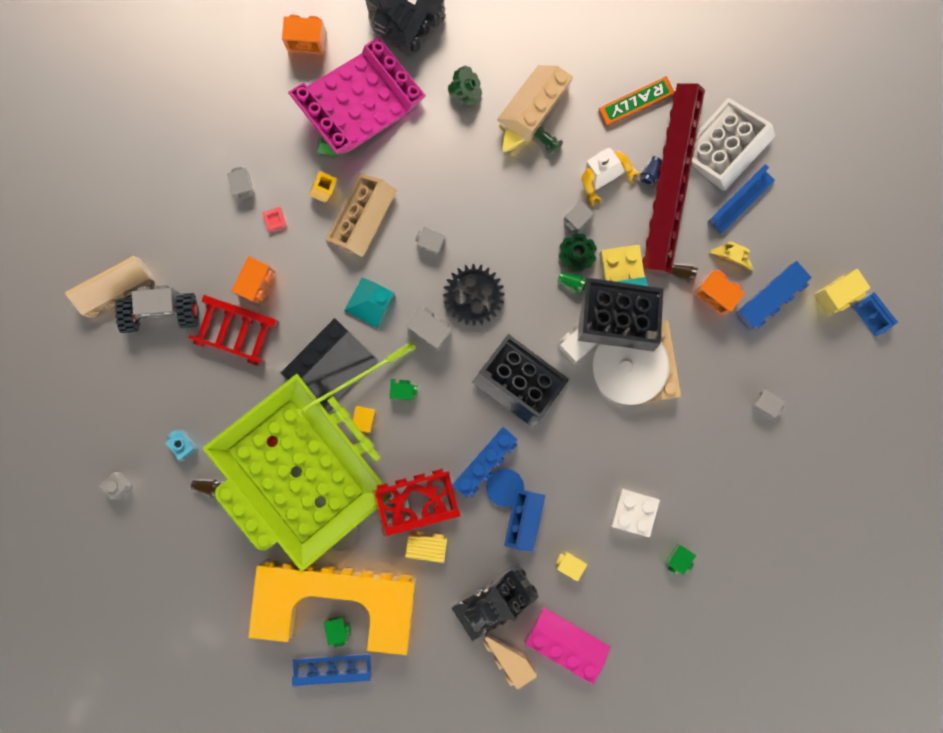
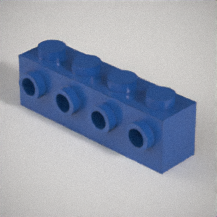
[735,261,812,330]
[452,427,518,498]

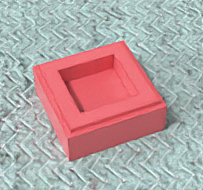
[262,207,287,232]

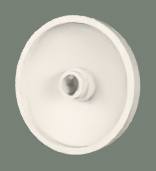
[593,342,670,405]

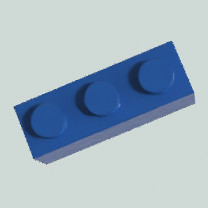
[504,489,545,552]

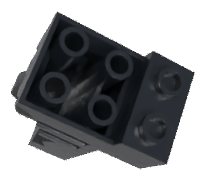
[365,0,446,57]
[451,564,539,641]

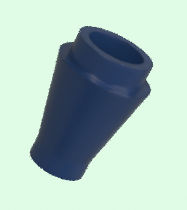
[640,156,662,186]

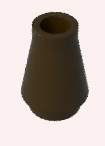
[671,263,698,283]
[191,479,221,498]

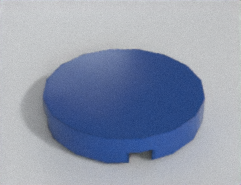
[486,468,524,507]

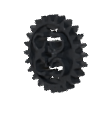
[443,264,505,326]

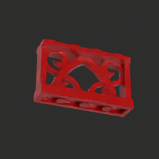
[372,468,461,536]

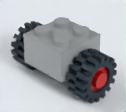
[115,285,199,333]

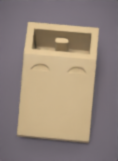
[483,632,537,690]

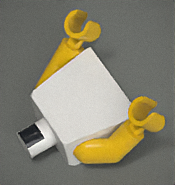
[581,148,641,207]

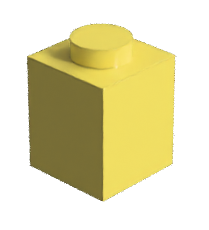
[555,551,587,582]

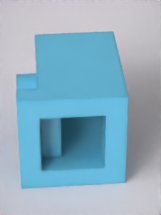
[165,430,198,461]

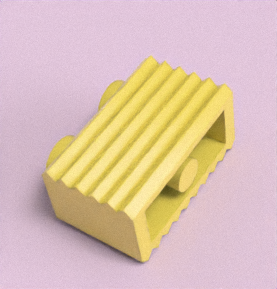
[405,530,447,563]

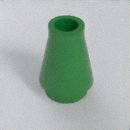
[557,272,586,294]

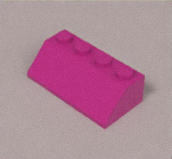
[524,607,610,684]

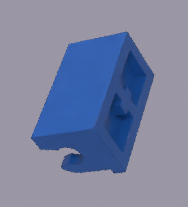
[852,292,898,337]

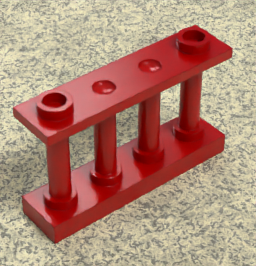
[188,295,279,366]

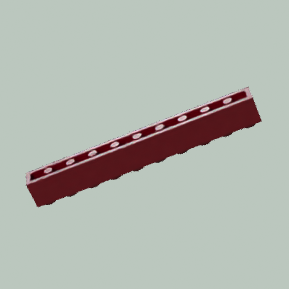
[642,83,705,275]

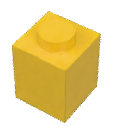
[308,171,337,203]
[353,406,376,436]

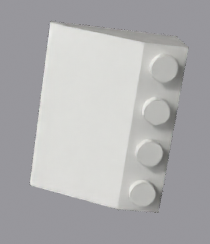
[691,98,775,191]

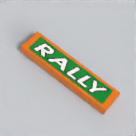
[598,76,674,126]

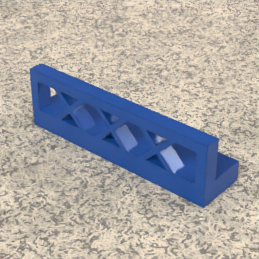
[707,164,775,234]
[292,654,372,686]

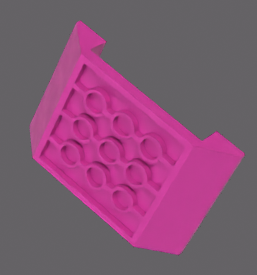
[288,37,426,154]

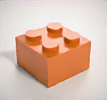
[282,14,327,54]
[231,256,276,305]
[693,270,745,316]

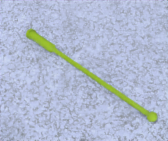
[295,341,416,416]

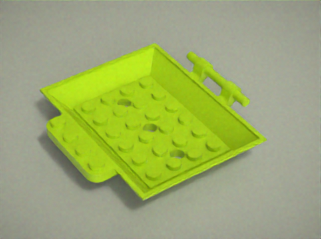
[202,374,392,572]

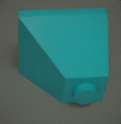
[344,277,396,329]

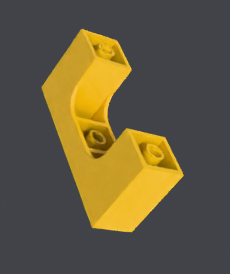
[248,559,416,655]

